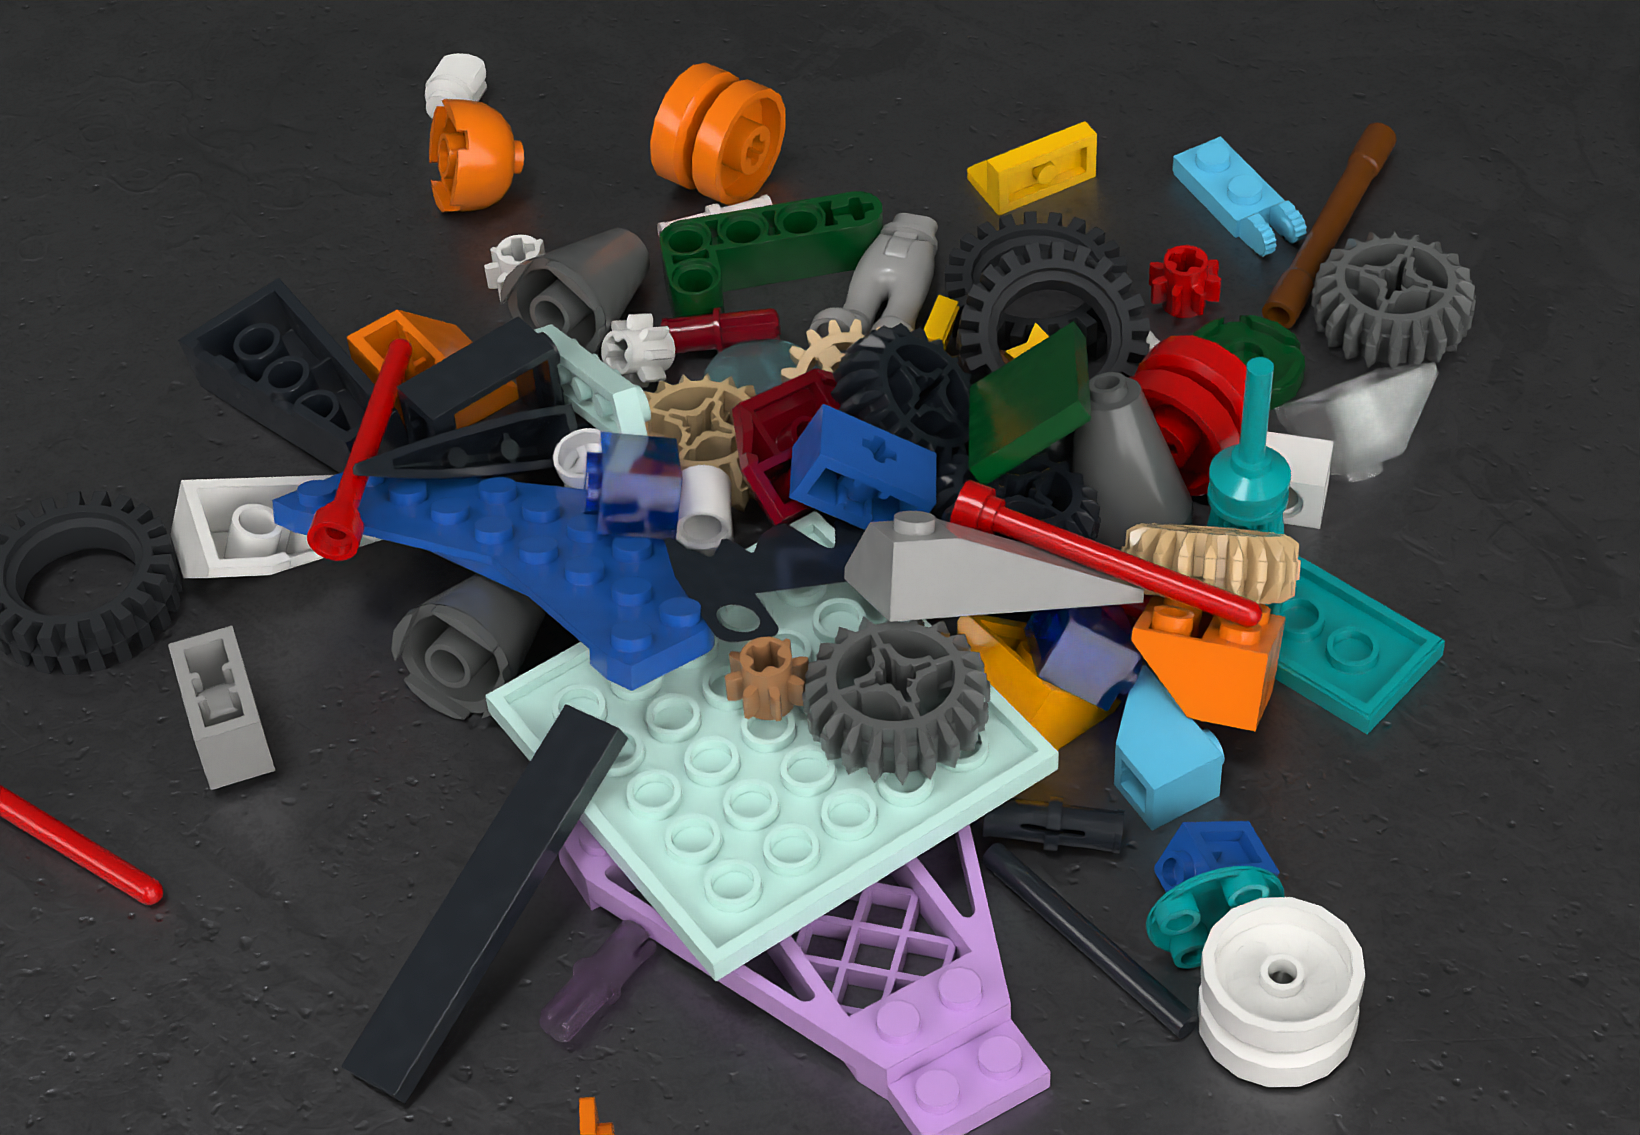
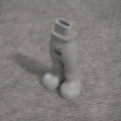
[809,213,938,354]

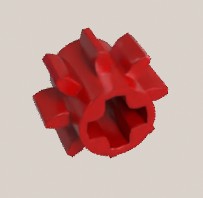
[1149,245,1221,318]

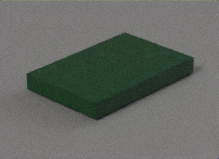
[969,321,1091,485]

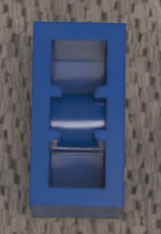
[789,404,936,530]

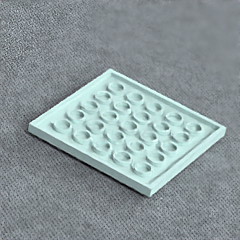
[485,510,1059,981]

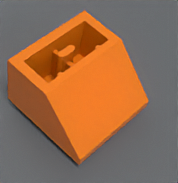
[346,309,519,429]
[1131,595,1286,731]

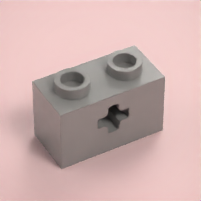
[168,626,276,790]

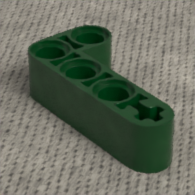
[660,191,883,318]

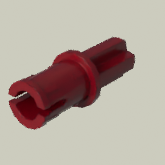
[661,307,781,355]

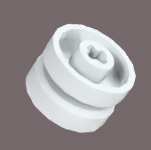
[1197,897,1365,1087]

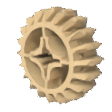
[618,372,756,516]
[1121,523,1301,604]

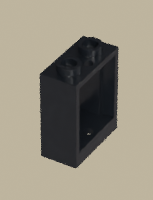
[397,316,566,479]

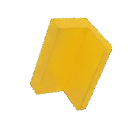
[967,121,1097,216]

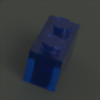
[583,431,683,540]
[1024,605,1142,711]

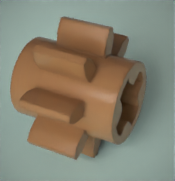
[724,637,809,721]

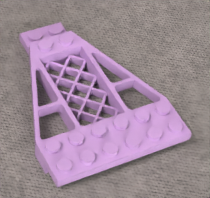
[558,820,1051,1135]

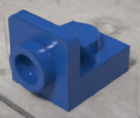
[1154,821,1280,893]

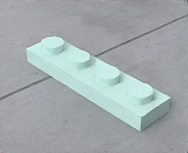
[534,324,651,452]

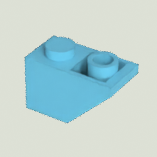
[1114,665,1225,831]

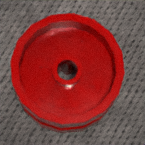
[1129,335,1247,496]

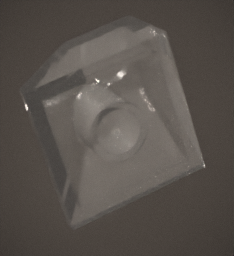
[1275,362,1438,483]

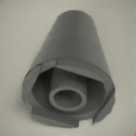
[500,228,650,355]
[1071,372,1194,551]
[391,573,547,720]

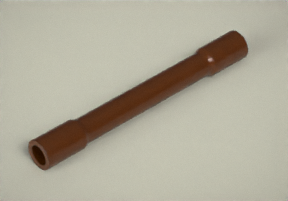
[1262,123,1397,329]

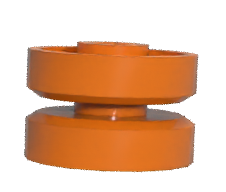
[650,63,786,206]

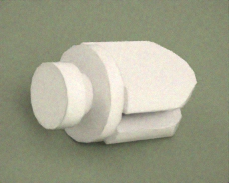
[424,53,487,119]

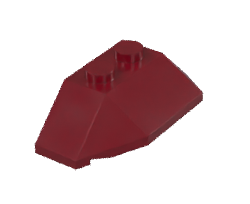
[732,368,841,526]

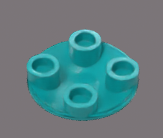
[1146,866,1284,969]

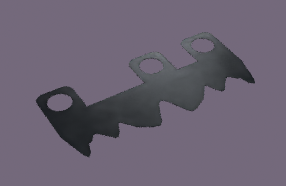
[665,518,883,642]

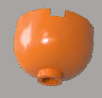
[429,99,524,212]

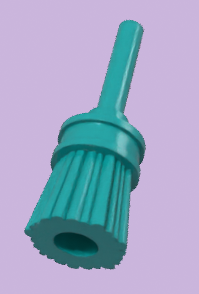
[1206,357,1291,534]

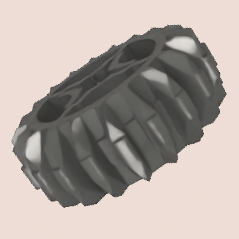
[1311,231,1476,372]
[802,616,990,785]

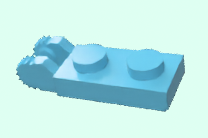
[1172,136,1307,257]

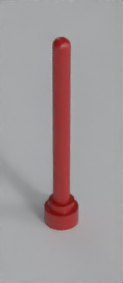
[307,338,413,561]
[950,480,1262,627]
[0,785,163,905]

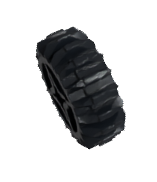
[830,323,973,476]
[930,452,1101,544]

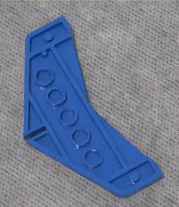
[272,472,715,691]

